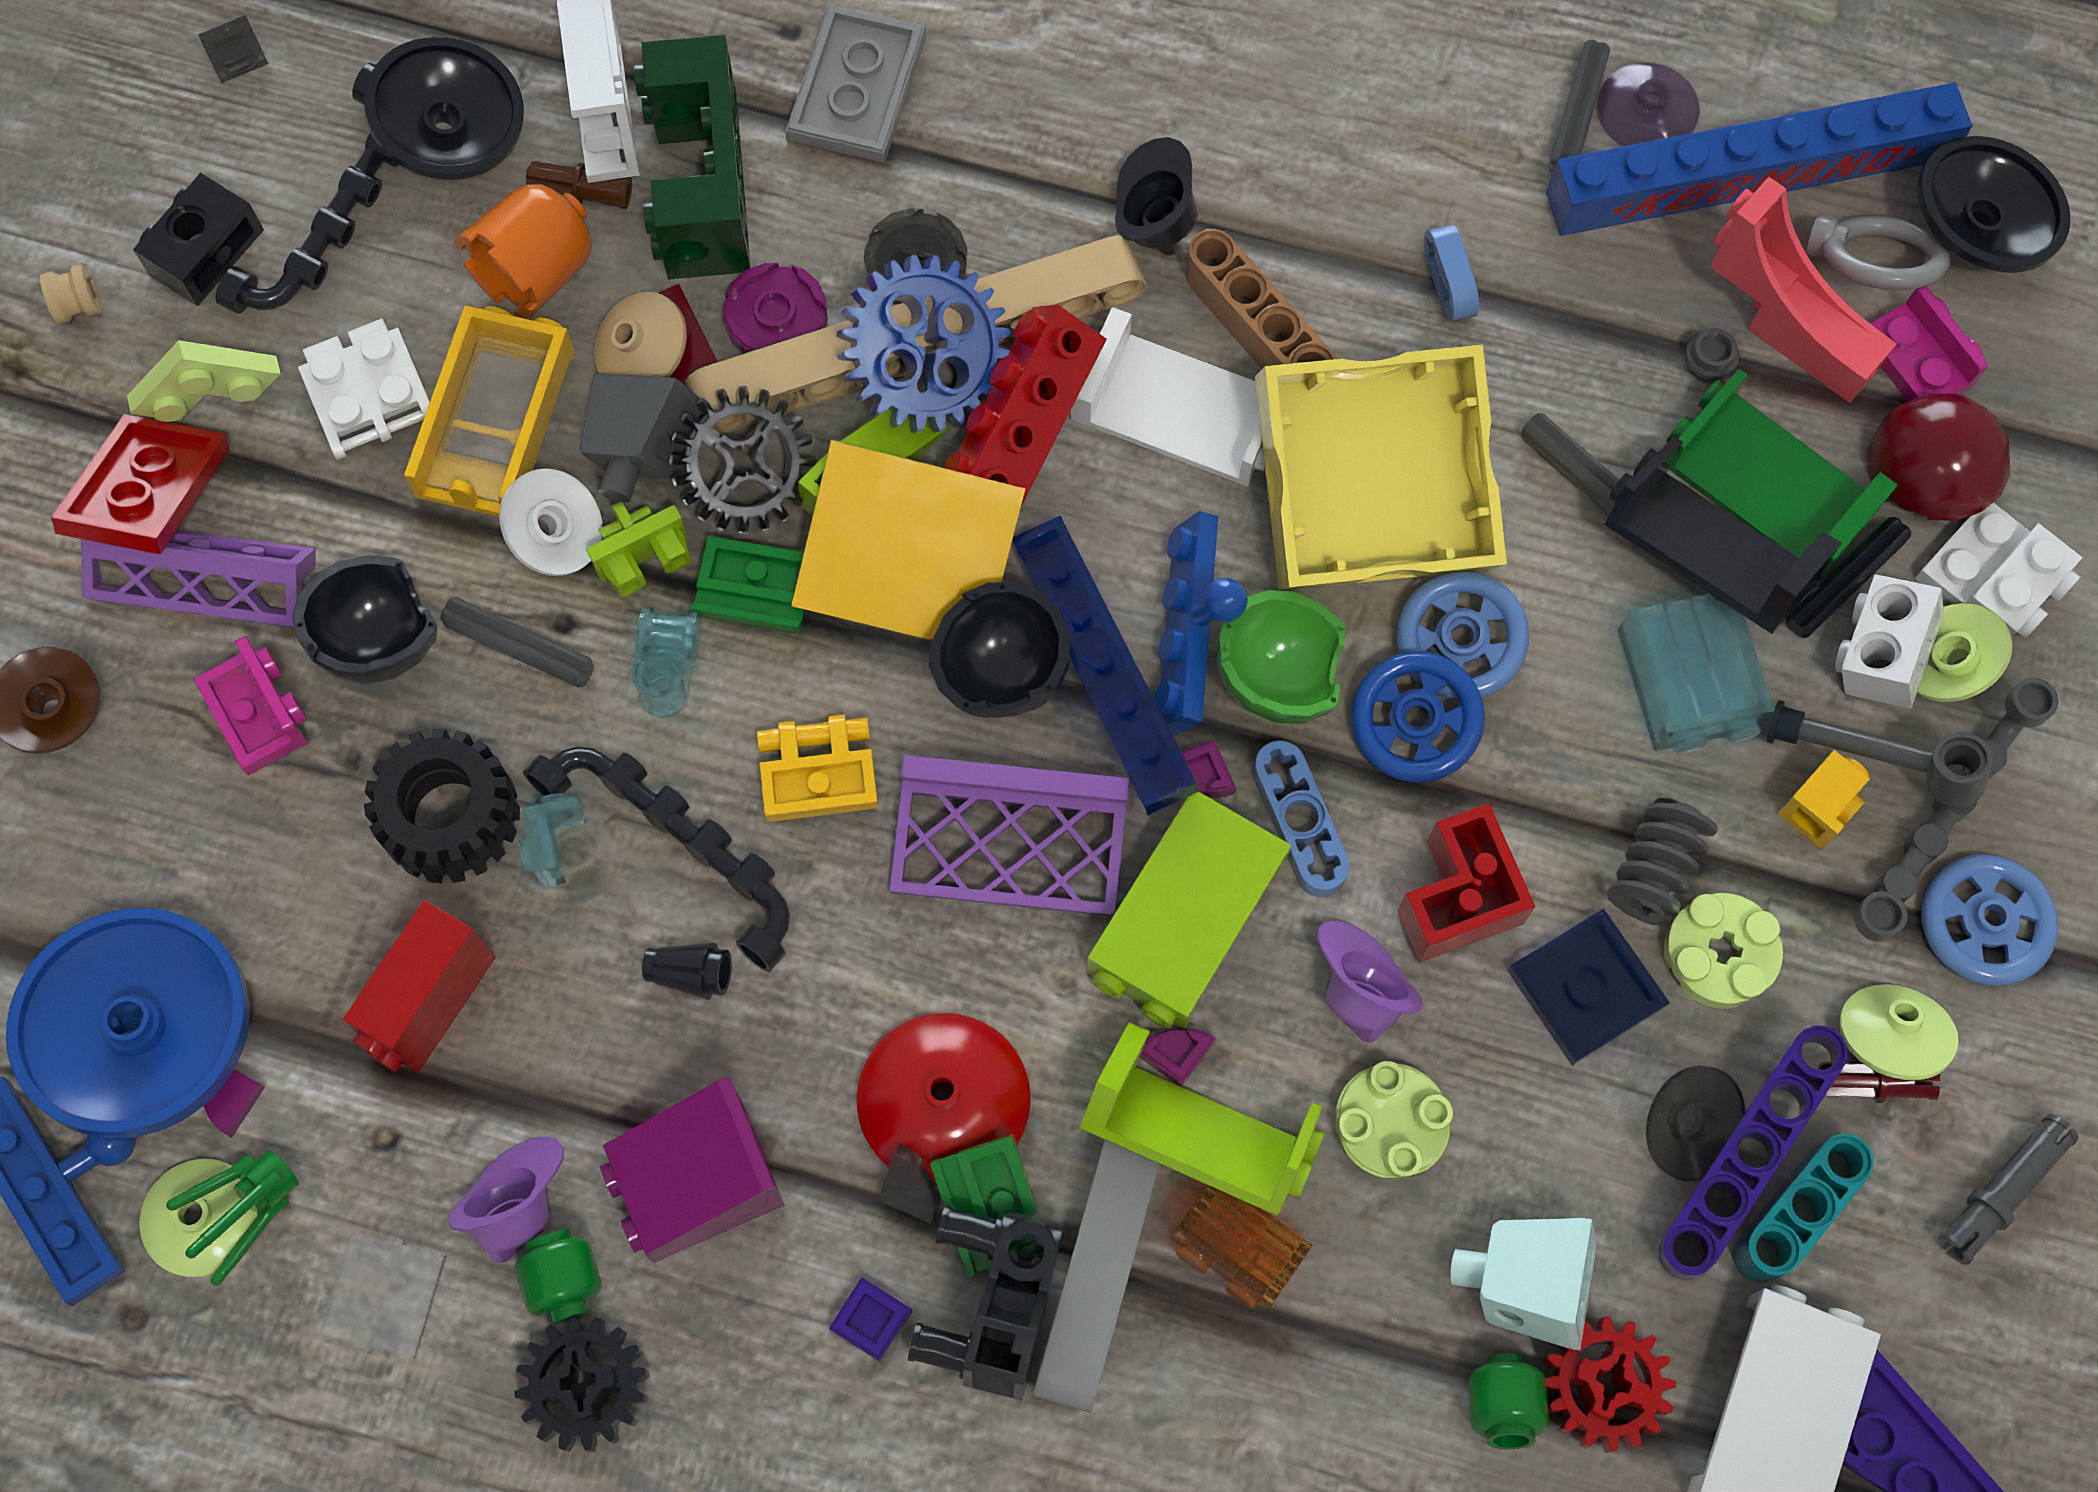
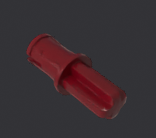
[1818,1061,1940,1103]

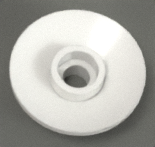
[499,469,603,576]

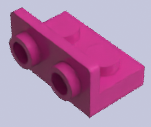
[1870,286,1988,402]

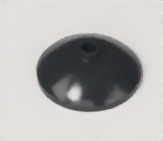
[364,36,524,180]
[1917,136,2071,273]

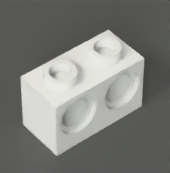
[1835,574,1944,709]

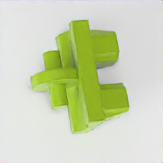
[586,501,692,598]

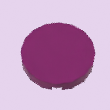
[723,263,828,354]

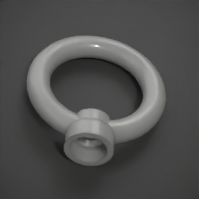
[1806,214,1951,290]

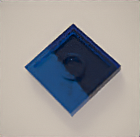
[1507,908,1670,1066]

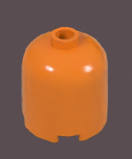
[454,184,592,319]

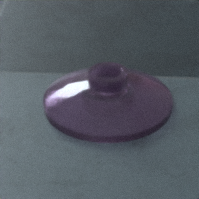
[1597,63,1700,146]

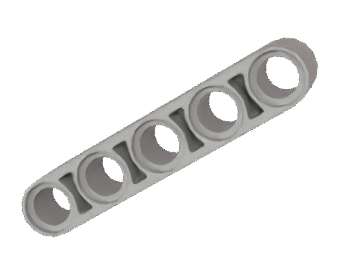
[1033,1140,1160,1413]

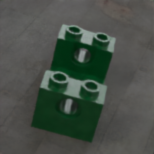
[634,35,751,280]

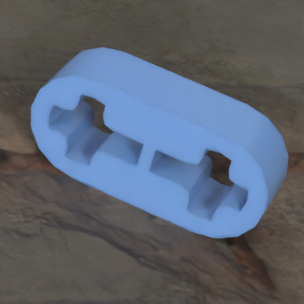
[1424,225,1479,322]

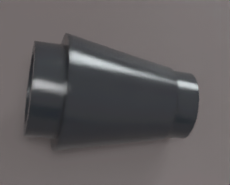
[642,942,732,1000]

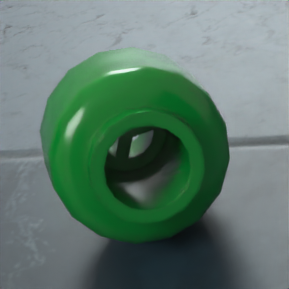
[514,1229,602,1324]
[1468,1353,1549,1450]

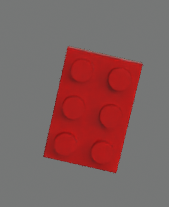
[51,414,229,555]

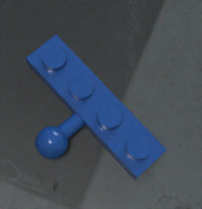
[1154,511,1248,736]
[0,1076,136,1306]

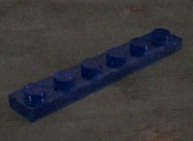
[1012,516,1199,816]

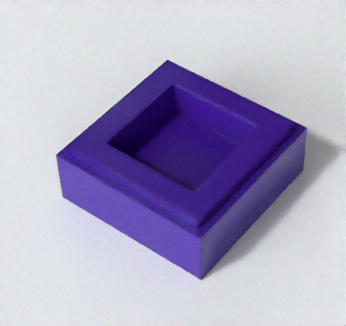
[829,1277,912,1363]

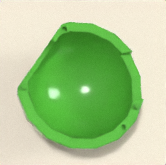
[1216,590,1346,724]

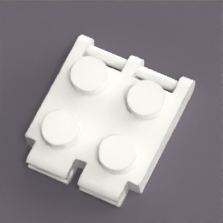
[298,318,430,460]

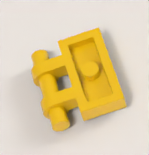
[757,714,878,822]

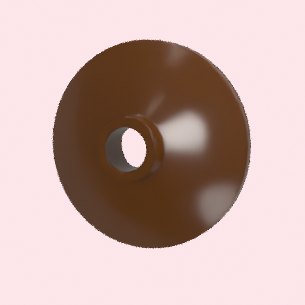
[0,647,101,754]

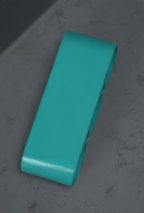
[1733,1133,1874,1283]

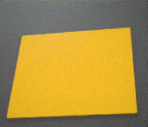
[791,440,1025,640]

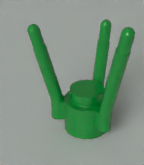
[166,1150,299,1286]

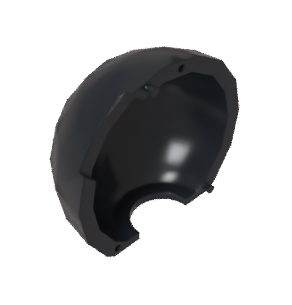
[292,555,437,685]
[929,582,1070,718]

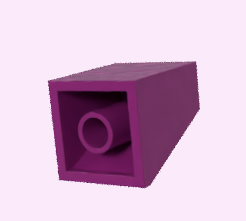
[600,1076,785,1263]

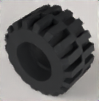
[364,728,520,884]

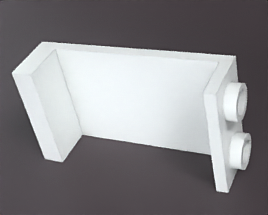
[1071,307,1265,487]
[1687,1285,1881,1492]

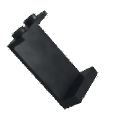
[1604,436,1842,634]

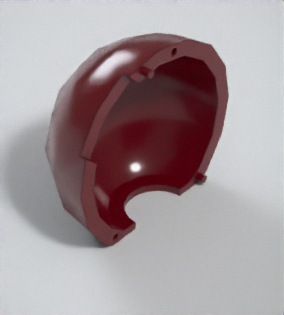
[1867,393,2010,521]

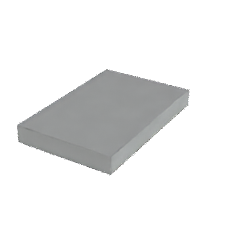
[785,4,926,164]

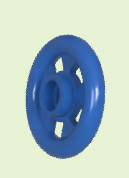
[1351,651,1485,783]

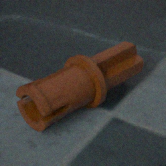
[526,161,632,209]

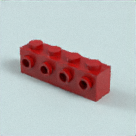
[943,304,1107,506]

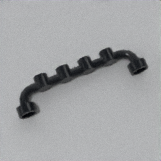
[215,62,399,314]
[523,746,790,972]

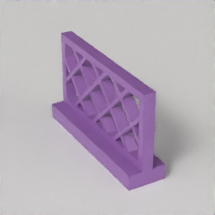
[889,755,1129,917]

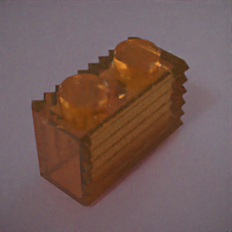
[1171,1185,1313,1310]

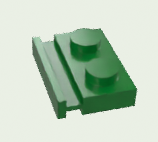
[691,536,806,635]
[930,1134,1044,1277]

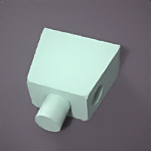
[1451,1218,1597,1350]

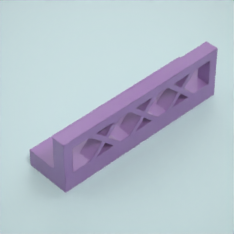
[81,530,316,627]

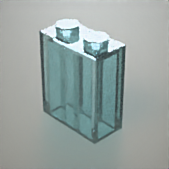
[1617,594,1775,753]

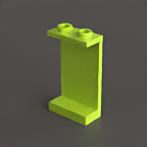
[1086,789,1292,1029]
[1079,1022,1325,1216]

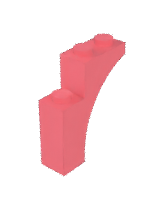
[1710,177,1897,404]

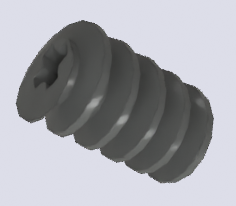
[1607,798,1718,925]

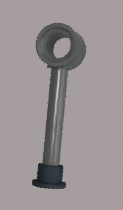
[1767,700,1993,808]

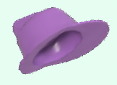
[1317,920,1423,1043]
[447,1136,564,1263]

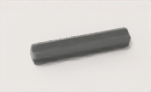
[1548,39,1610,173]
[440,597,594,687]

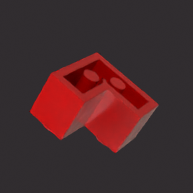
[1397,803,1536,963]

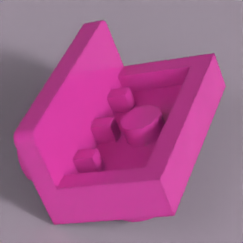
[193,636,308,776]

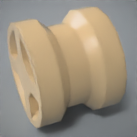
[40,263,102,325]

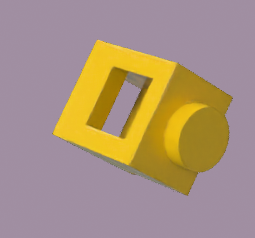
[1778,750,1870,850]

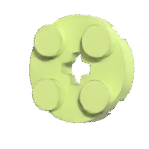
[1663,893,1783,1009]

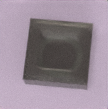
[198,15,269,83]

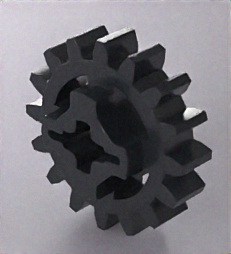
[514,1317,650,1453]

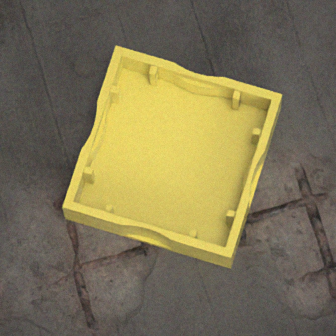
[1255,345,1507,591]

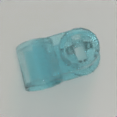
[632,607,701,718]

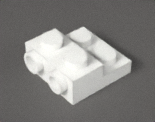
[1915,503,2083,639]

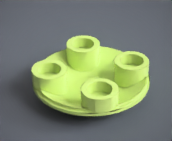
[1335,1061,1453,1180]

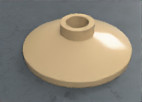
[594,292,687,378]

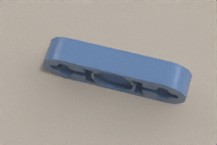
[1253,741,1350,897]

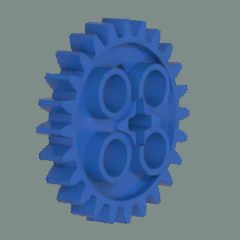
[836,255,1011,433]

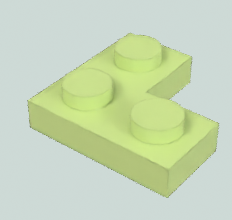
[127,340,281,422]

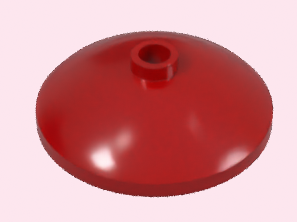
[857,1013,1031,1187]

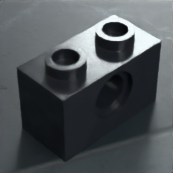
[133,172,264,306]

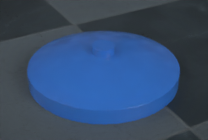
[6,908,250,1139]

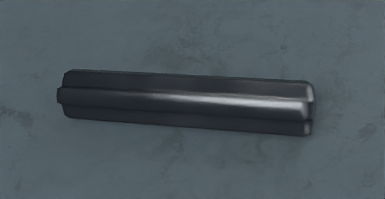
[1786,517,1911,638]

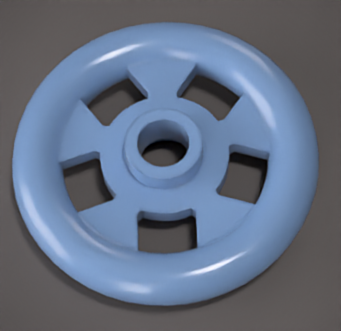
[1396,571,1529,700]
[1921,854,2058,986]

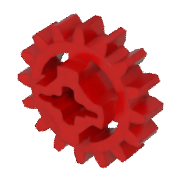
[1543,1316,1676,1453]

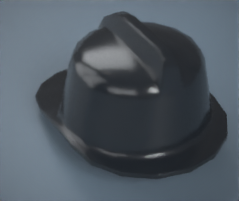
[1115,137,1198,256]

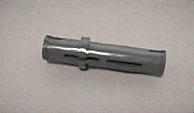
[1938,1114,2079,1265]

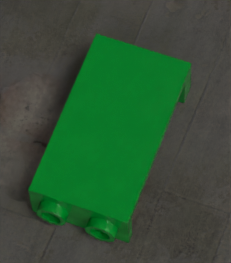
[1666,369,1897,581]

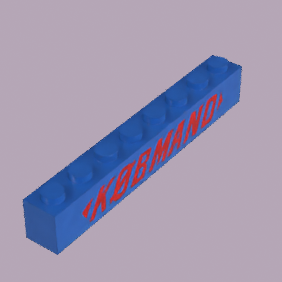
[1546,82,1973,236]

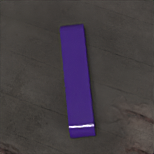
[1659,1025,1848,1280]

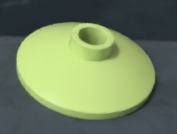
[1917,603,2013,702]
[1839,984,1959,1080]
[139,1159,260,1278]

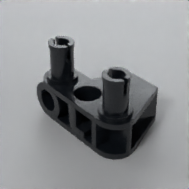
[908,1205,1065,1401]

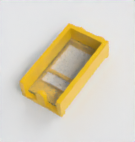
[404,305,575,517]

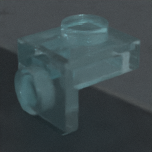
[518,794,587,888]

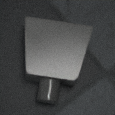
[580,373,701,503]

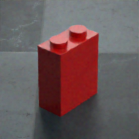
[342,900,496,1074]

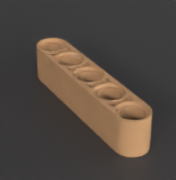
[1186,229,1339,369]

